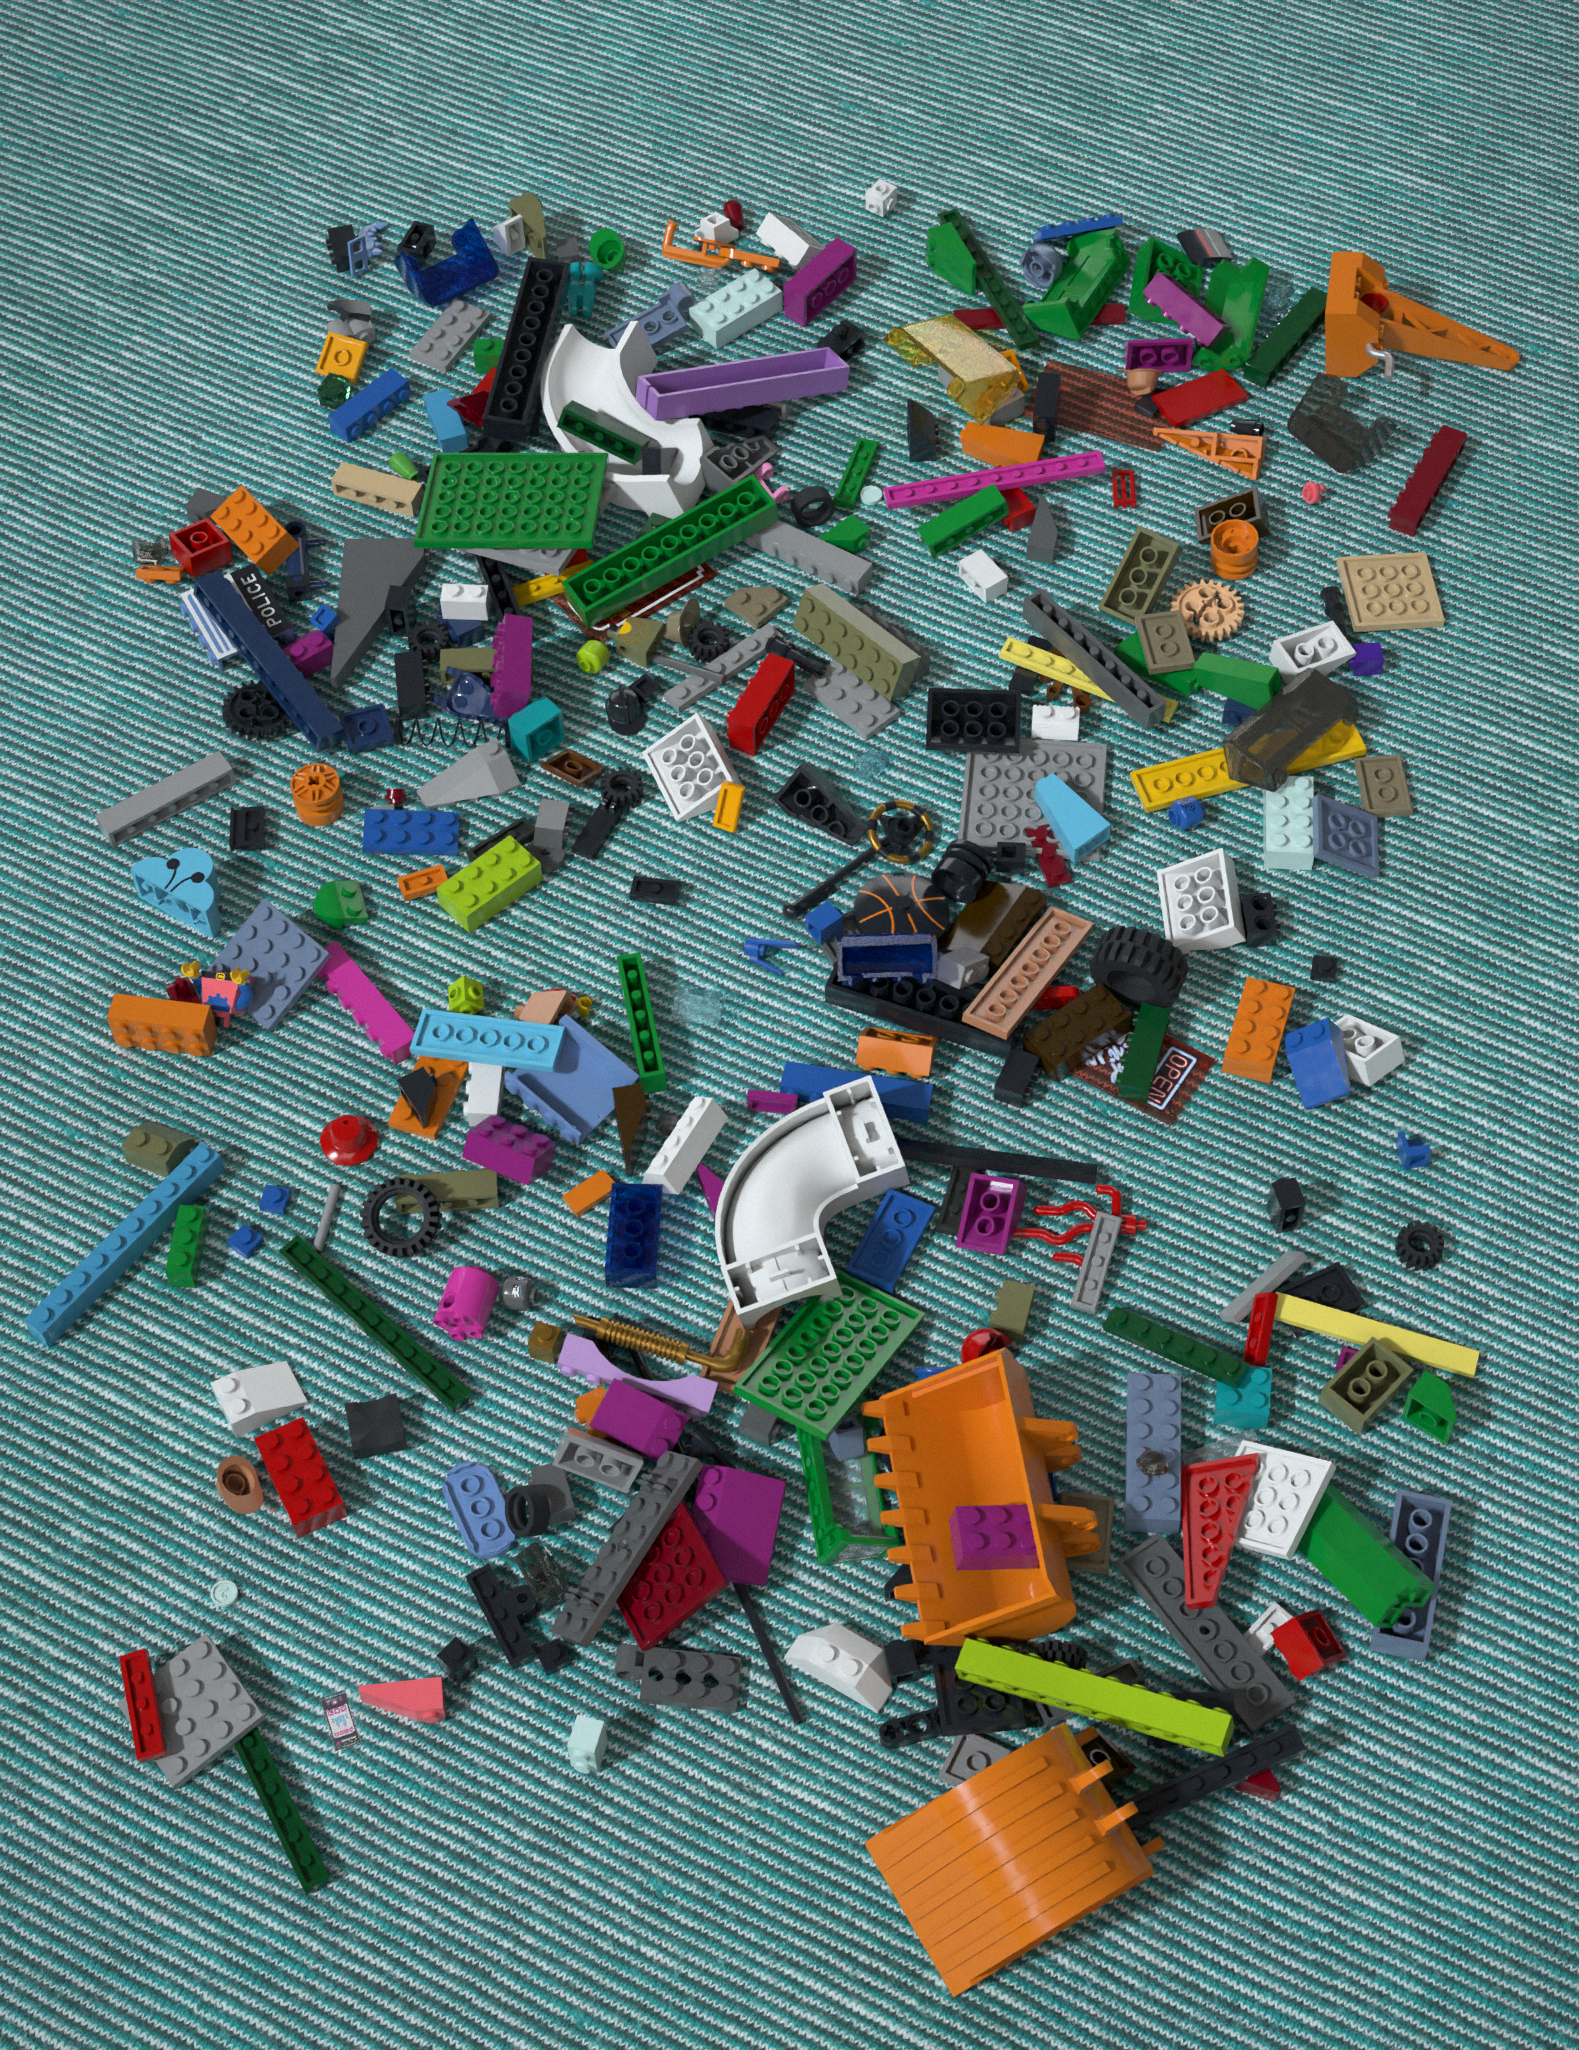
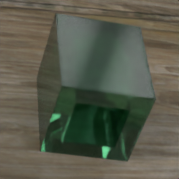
[317,372,351,410]

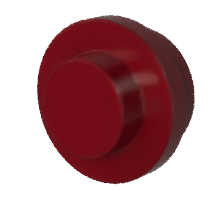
[384,789,408,805]

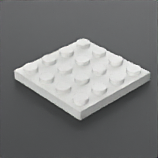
[1234,1440,1336,1561]

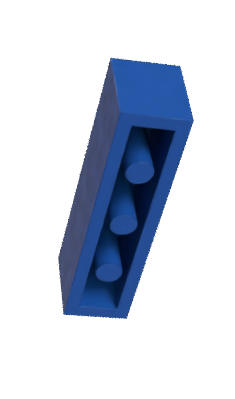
[328,368,411,443]

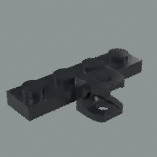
[465,1563,541,1670]

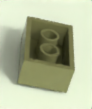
[1318,1337,1414,1435]

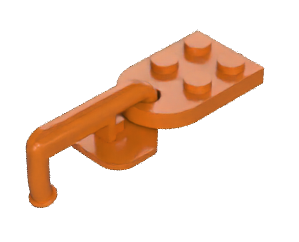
[662,219,783,273]

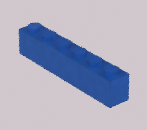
[780,1061,933,1123]

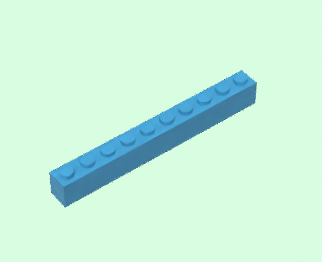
[24,1142,225,1348]

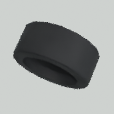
[790,486,835,528]
[505,1485,550,1537]

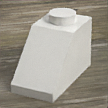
[493,214,526,256]

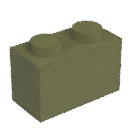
[989,1280,1035,1343]

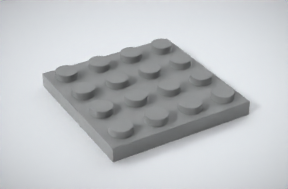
[117,1633,266,1790]

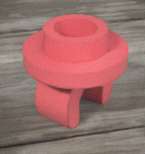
[1302,481,1327,504]

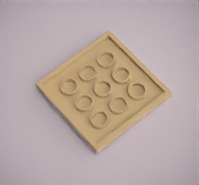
[1336,552,1445,632]

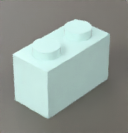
[567,1715,608,1774]

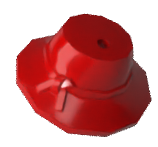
[319,1115,379,1167]

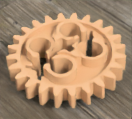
[1170,579,1244,643]

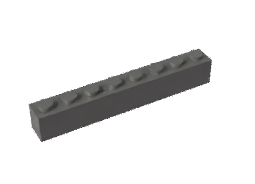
[1022,588,1167,731]

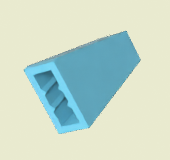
[1035,773,1111,864]

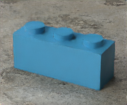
[423,388,470,453]

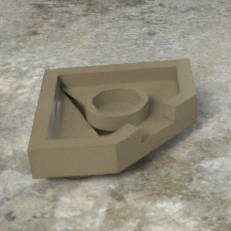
[724,587,788,630]

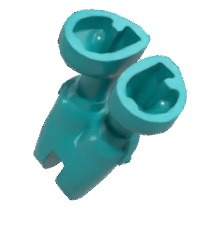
[567,262,604,317]

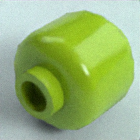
[576,640,610,674]

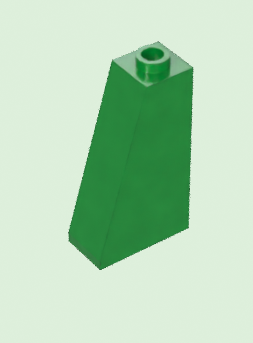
[1114,631,1203,697]
[1193,652,1286,717]

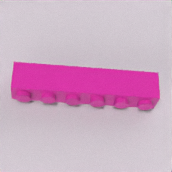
[317,941,415,1065]

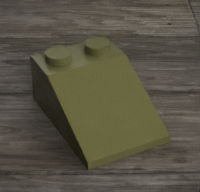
[508,191,549,260]

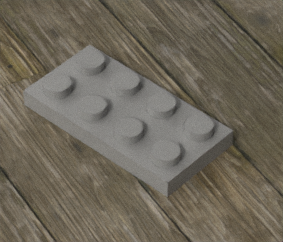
[409,298,492,373]
[804,660,900,741]

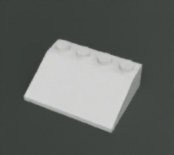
[642,713,743,823]
[1157,848,1246,951]

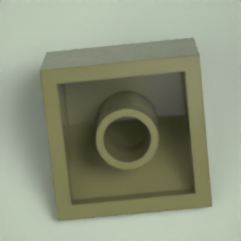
[122,1121,195,1178]

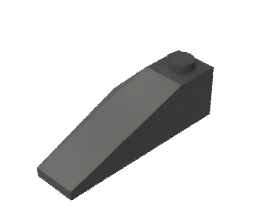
[699,435,780,495]

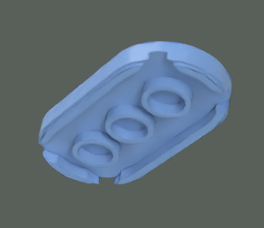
[443,1461,517,1559]

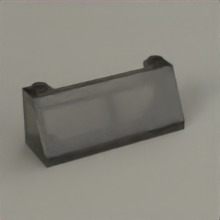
[1222,667,1360,792]

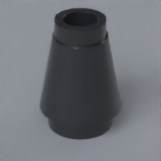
[1230,419,1264,436]

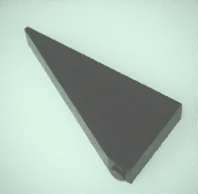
[330,538,431,693]

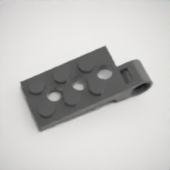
[614,1644,741,1713]

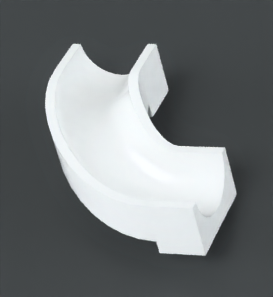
[540,321,715,519]

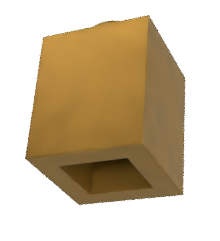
[528,1321,564,1364]

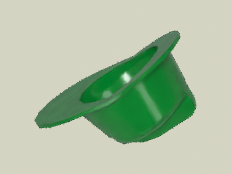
[589,228,627,271]

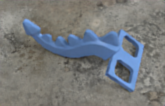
[347,222,389,277]

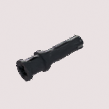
[1320,586,1351,645]
[765,635,827,679]

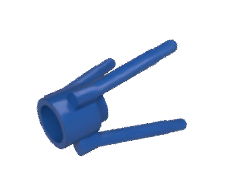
[744,936,800,975]

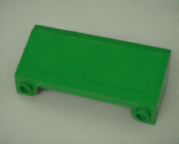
[1022,229,1132,339]

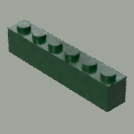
[1242,286,1328,389]

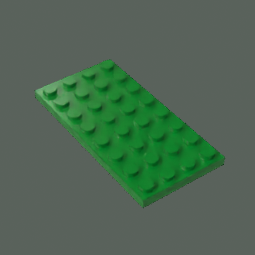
[733,1268,926,1441]

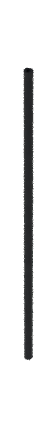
[628,1346,804,1725]

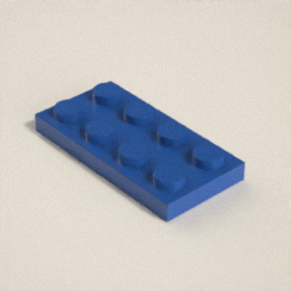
[1032,213,1123,243]
[362,809,460,856]
[845,1188,936,1293]

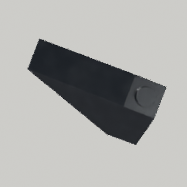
[772,763,867,846]

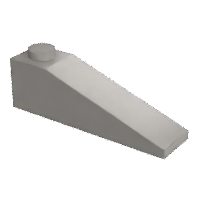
[416,738,521,810]

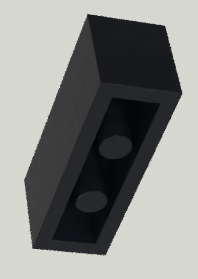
[394,650,432,721]

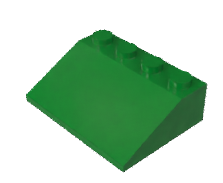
[1128,236,1204,325]

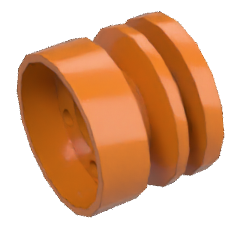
[1211,519,1259,580]
[290,763,345,827]

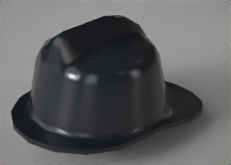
[605,684,645,736]

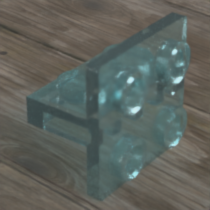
[671,985,728,1027]

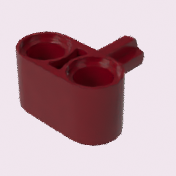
[165,976,202,1004]

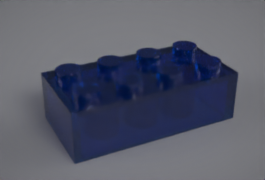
[604,1183,664,1289]

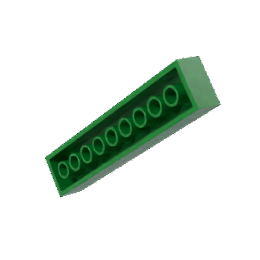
[562,474,779,628]

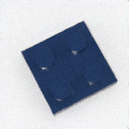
[338,703,395,754]

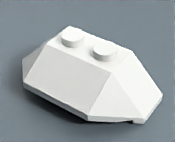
[784,1623,892,1714]

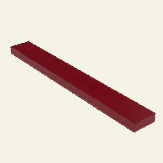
[953,304,1125,331]

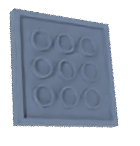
[206,899,333,1032]

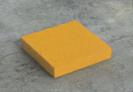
[315,331,369,385]

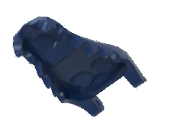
[431,666,509,728]

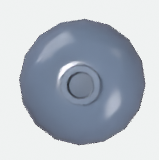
[1020,244,1063,288]

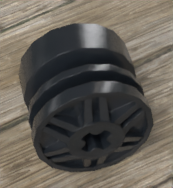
[931,839,993,903]

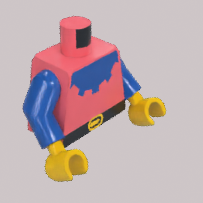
[181,961,255,1028]

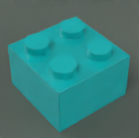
[508,695,565,764]
[1213,1366,1272,1430]

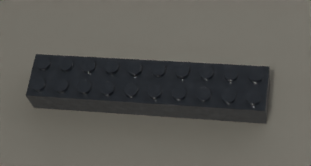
[482,257,571,442]

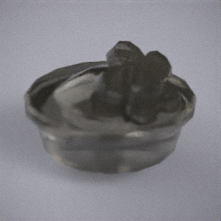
[1136,1450,1169,1478]

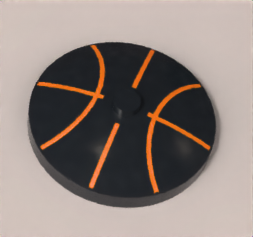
[853,872,950,955]

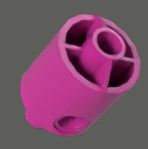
[433,1266,499,1341]

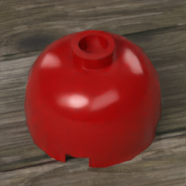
[960,1327,1012,1364]

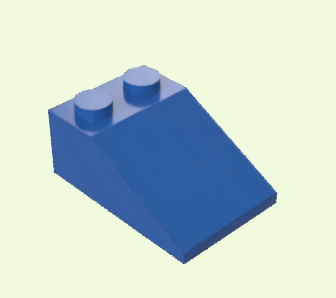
[1284,1018,1351,1110]

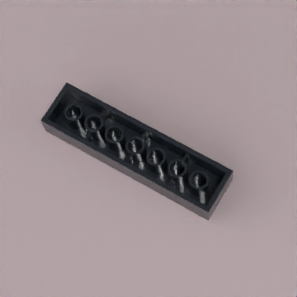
[825,948,1027,1060]

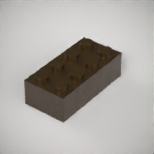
[1023,982,1132,1083]

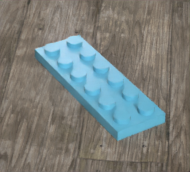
[410,1009,566,1073]

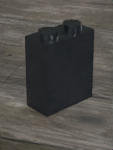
[1033,372,1061,443]

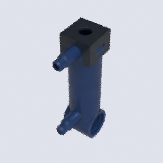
[284,521,328,602]

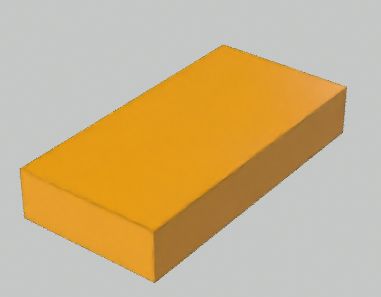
[712,780,746,833]

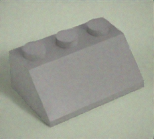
[552,1426,644,1493]

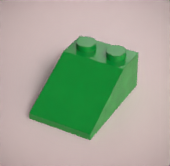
[925,222,976,296]

